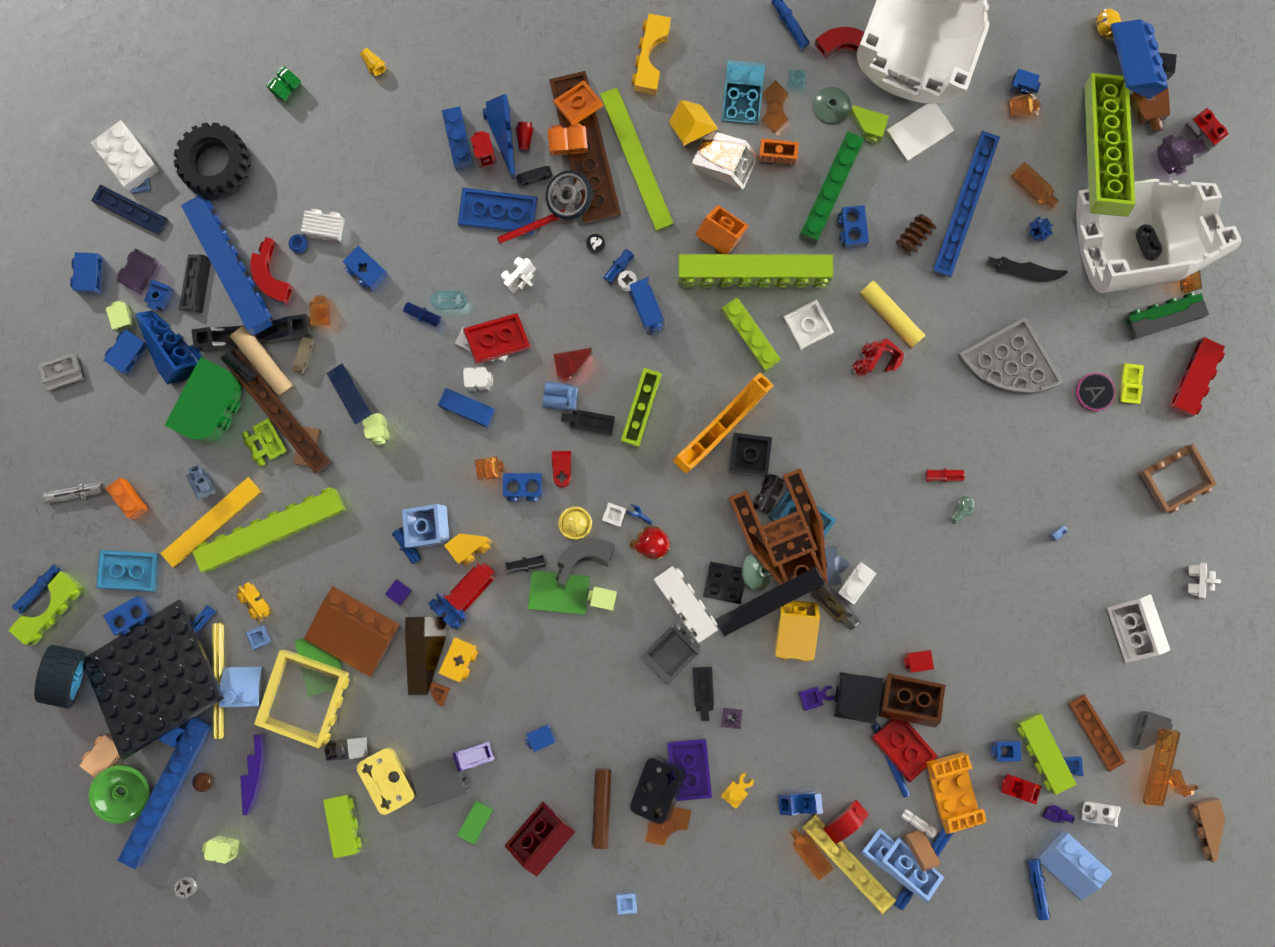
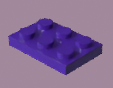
[667,738,712,801]

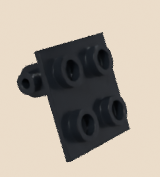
[703,561,745,604]

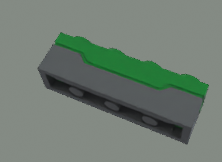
[1124,292,1209,340]

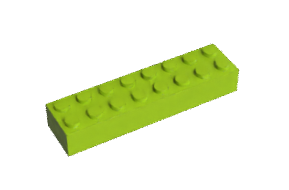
[1084,73,1135,217]
[678,254,833,288]

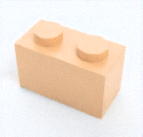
[79,734,120,778]

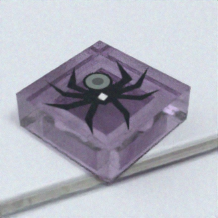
[721,707,742,729]

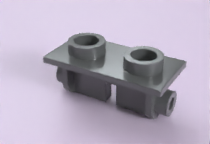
[754,474,784,515]

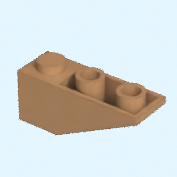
[1191,797,1225,863]

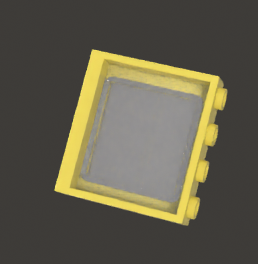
[254,649,350,748]

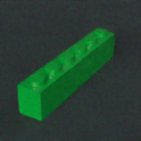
[799,131,864,245]

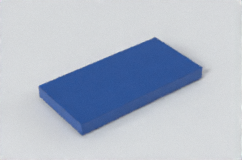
[458,188,538,235]

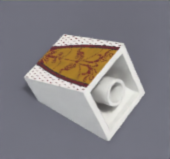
[692,131,758,190]

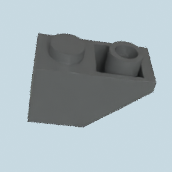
[324,737,368,761]

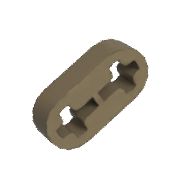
[293,337,314,374]

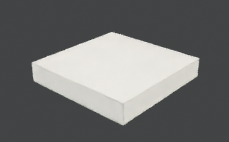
[783,299,834,351]

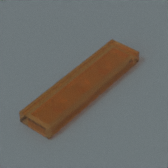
[1143,728,1180,806]

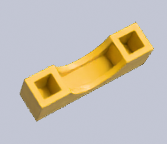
[631,13,671,95]

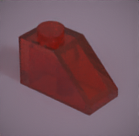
[554,348,592,381]

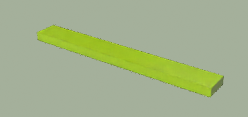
[600,87,674,232]

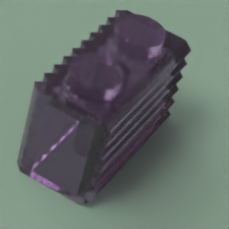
[117,248,160,295]

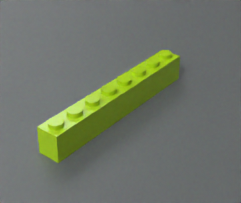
[192,487,346,573]

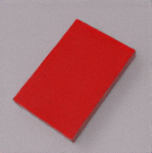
[463,313,530,364]
[871,719,938,782]

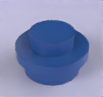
[289,234,308,253]

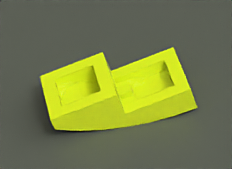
[1120,363,1144,404]

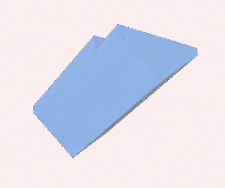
[860,829,944,903]

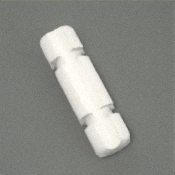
[901,810,937,838]

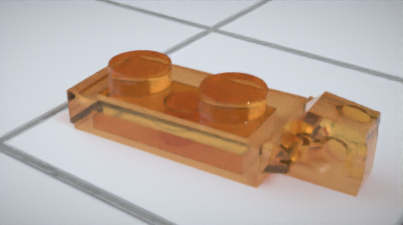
[1011,162,1059,208]
[789,828,834,881]

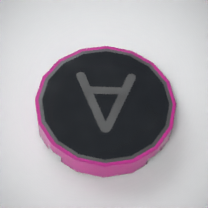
[1076,373,1115,411]

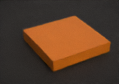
[553,80,604,126]

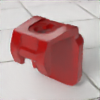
[852,338,904,377]

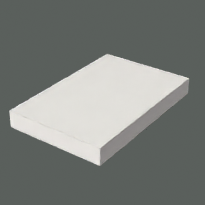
[886,103,954,162]

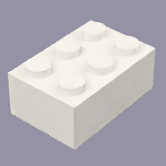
[90,120,160,192]

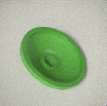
[89,765,150,824]

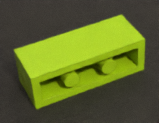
[323,794,362,858]

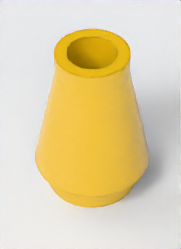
[360,48,386,76]

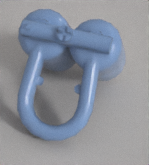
[542,381,579,411]

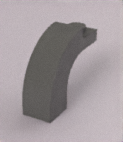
[555,539,615,590]

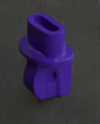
[1043,805,1075,824]

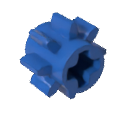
[1029,216,1053,241]

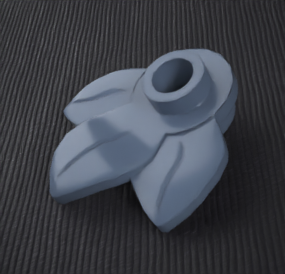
[825,547,850,585]

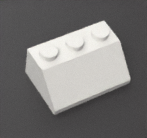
[1107,594,1170,663]

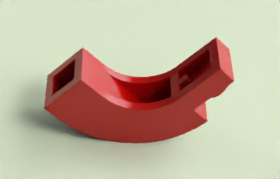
[814,27,864,59]
[250,237,293,305]

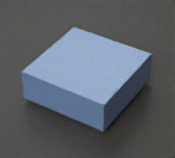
[616,893,637,915]

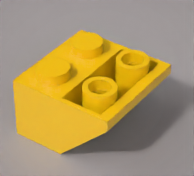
[444,533,492,566]

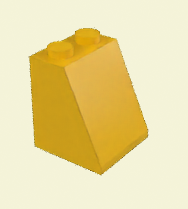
[775,600,820,662]

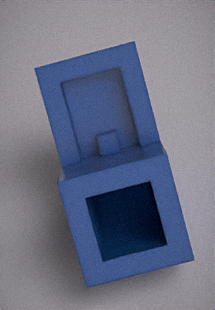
[778,792,823,815]

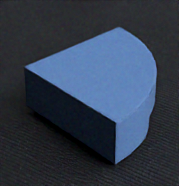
[1048,525,1068,541]

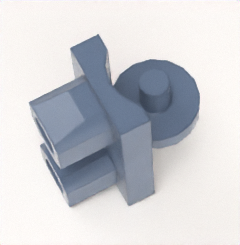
[186,465,216,500]

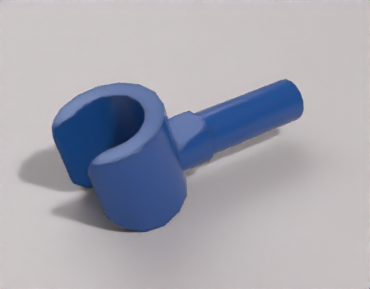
[626,504,653,525]

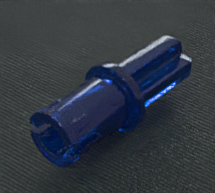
[403,302,441,327]

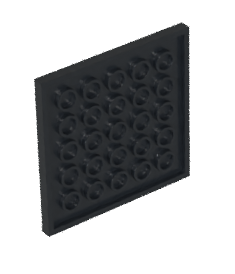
[84,600,224,760]

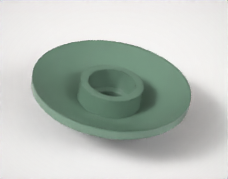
[813,87,851,124]
[742,553,772,591]

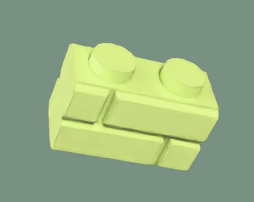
[362,413,390,445]
[202,836,239,864]

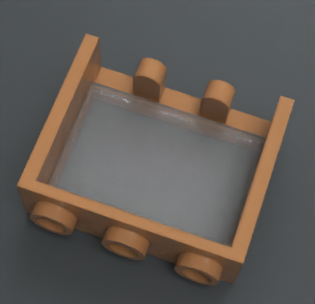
[1138,444,1217,514]

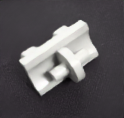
[501,257,536,294]
[1188,563,1221,599]
[1081,801,1121,827]

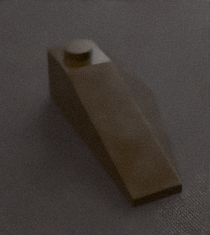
[405,617,447,695]

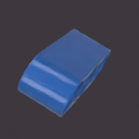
[437,388,495,427]

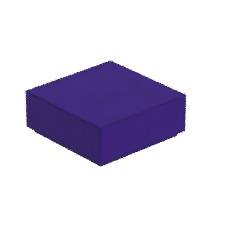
[385,579,412,606]

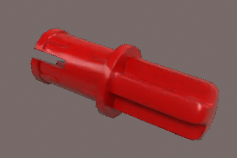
[926,468,965,483]

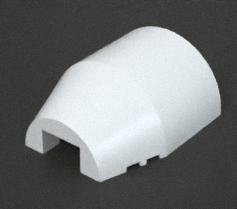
[857,0,989,103]
[1076,179,1242,293]

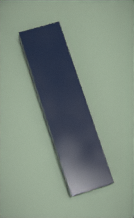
[91,184,168,235]
[326,363,372,425]

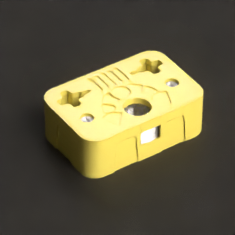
[357,748,416,815]

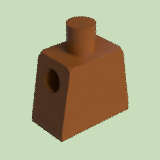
[1130,88,1170,133]

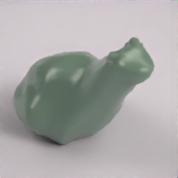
[950,496,974,524]

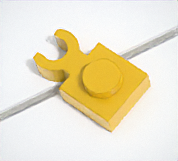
[721,772,754,808]

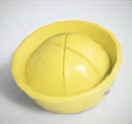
[558,507,592,540]

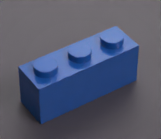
[442,106,474,170]

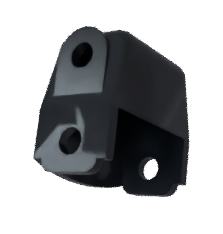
[833,672,883,724]

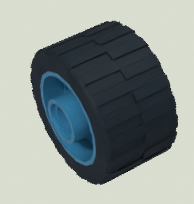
[34,645,86,709]

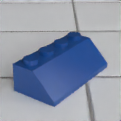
[1111,19,1168,99]

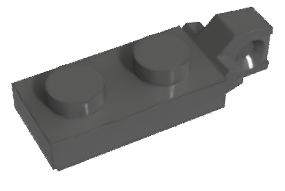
[811,583,860,630]

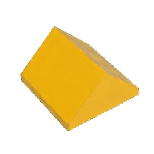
[669,100,718,146]

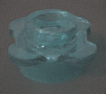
[787,69,807,89]

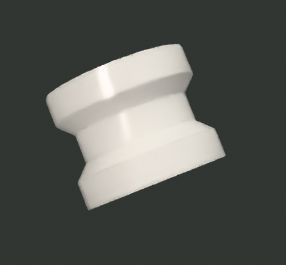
[618,270,637,292]

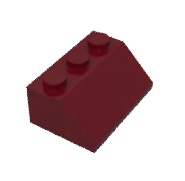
[505,802,576,877]

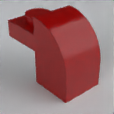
[1001,774,1042,805]
[823,800,869,844]

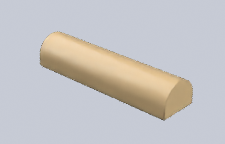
[230,325,293,397]

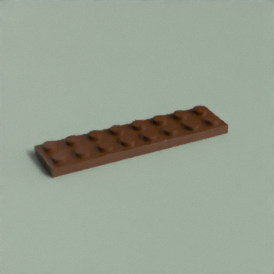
[549,71,621,224]

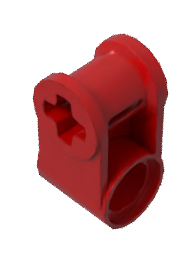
[552,451,572,488]

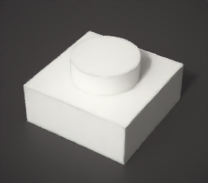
[602,502,626,527]

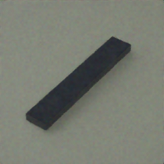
[715,566,826,637]

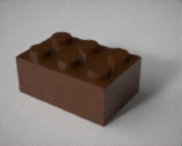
[879,673,946,728]

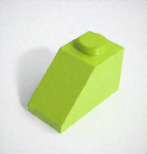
[850,105,889,143]

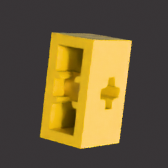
[439,637,478,682]

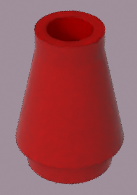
[515,122,534,150]

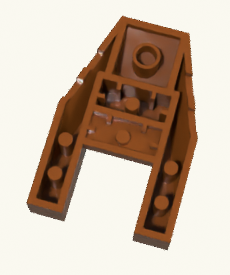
[729,468,828,585]

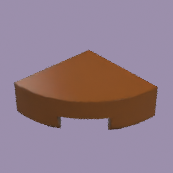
[430,682,450,707]

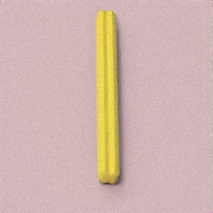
[212,623,224,739]

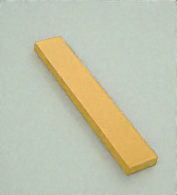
[160,477,262,568]

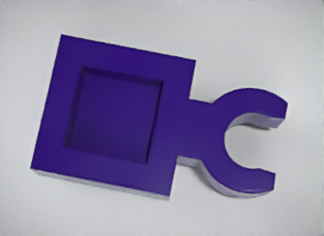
[798,686,835,711]

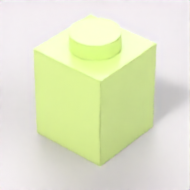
[106,301,136,333]
[587,587,617,611]

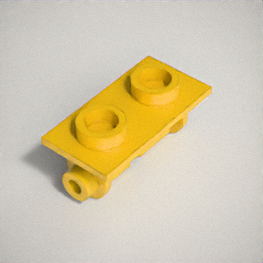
[236,582,271,623]

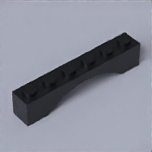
[191,314,312,352]

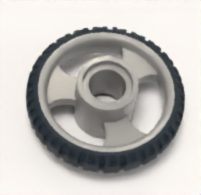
[546,170,593,220]

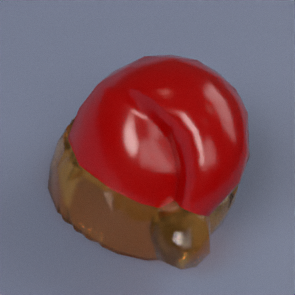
[629,526,670,560]

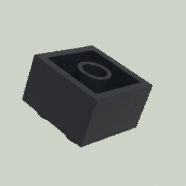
[728,433,772,478]

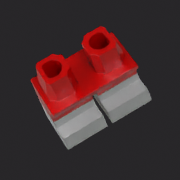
[1185,108,1229,152]

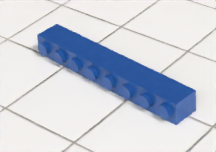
[181,194,273,336]
[117,717,212,870]

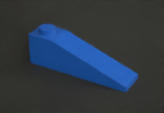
[483,94,516,179]
[135,310,203,385]

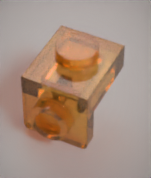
[1010,93,1041,118]
[1167,768,1199,797]

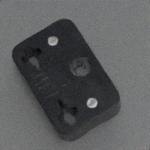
[630,756,687,824]

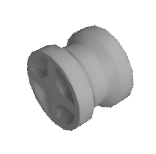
[174,877,197,898]

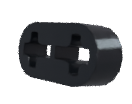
[516,166,553,187]
[1136,224,1163,261]

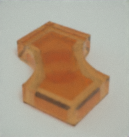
[761,80,789,134]
[645,807,691,845]

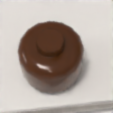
[192,772,214,792]

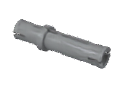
[43,482,104,504]

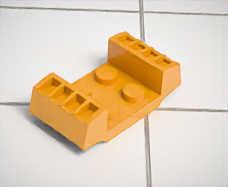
[926,752,987,835]

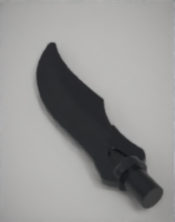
[986,256,1068,282]

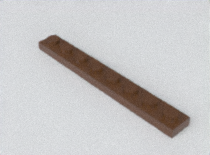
[220,346,331,474]

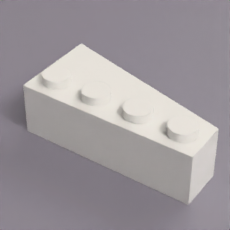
[654,566,718,643]

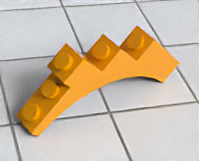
[672,372,774,474]

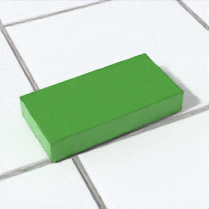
[457,800,493,845]

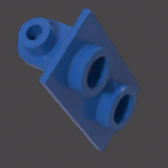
[428,593,466,630]

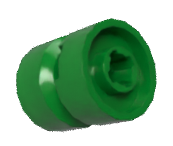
[265,66,301,102]

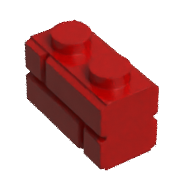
[470,131,497,168]

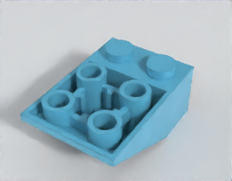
[721,60,765,124]

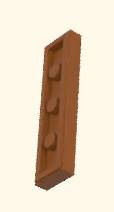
[1067,694,1126,772]

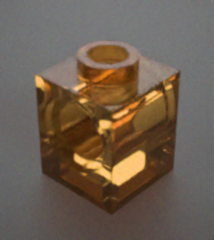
[474,456,504,481]

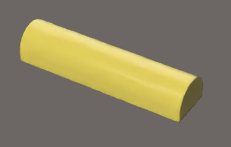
[860,280,926,349]

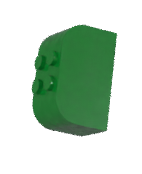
[164,357,243,444]

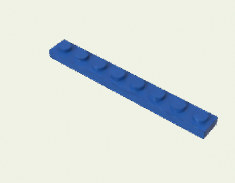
[932,131,1000,278]

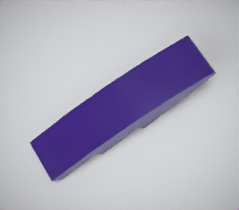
[240,734,265,815]

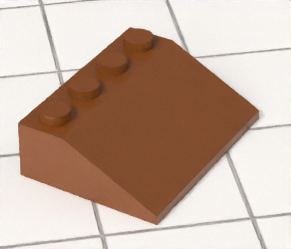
[304,586,401,677]

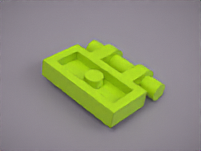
[241,418,288,467]

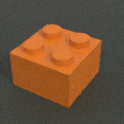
[695,205,749,254]

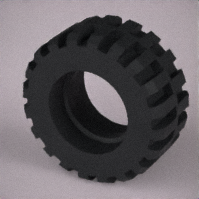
[174,122,251,199]

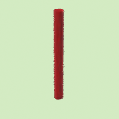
[497,209,566,244]

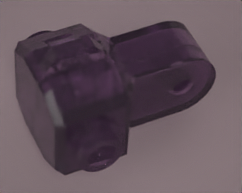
[1157,135,1208,176]

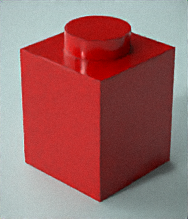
[903,650,934,673]

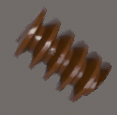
[895,214,937,255]

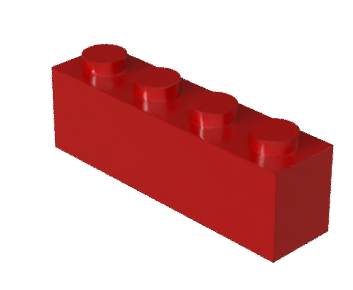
[1169,337,1225,418]

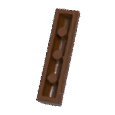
[592,768,612,849]

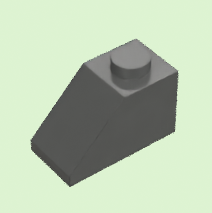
[1133,711,1173,750]

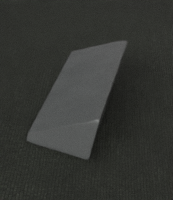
[179,254,211,313]

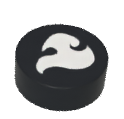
[586,234,605,254]

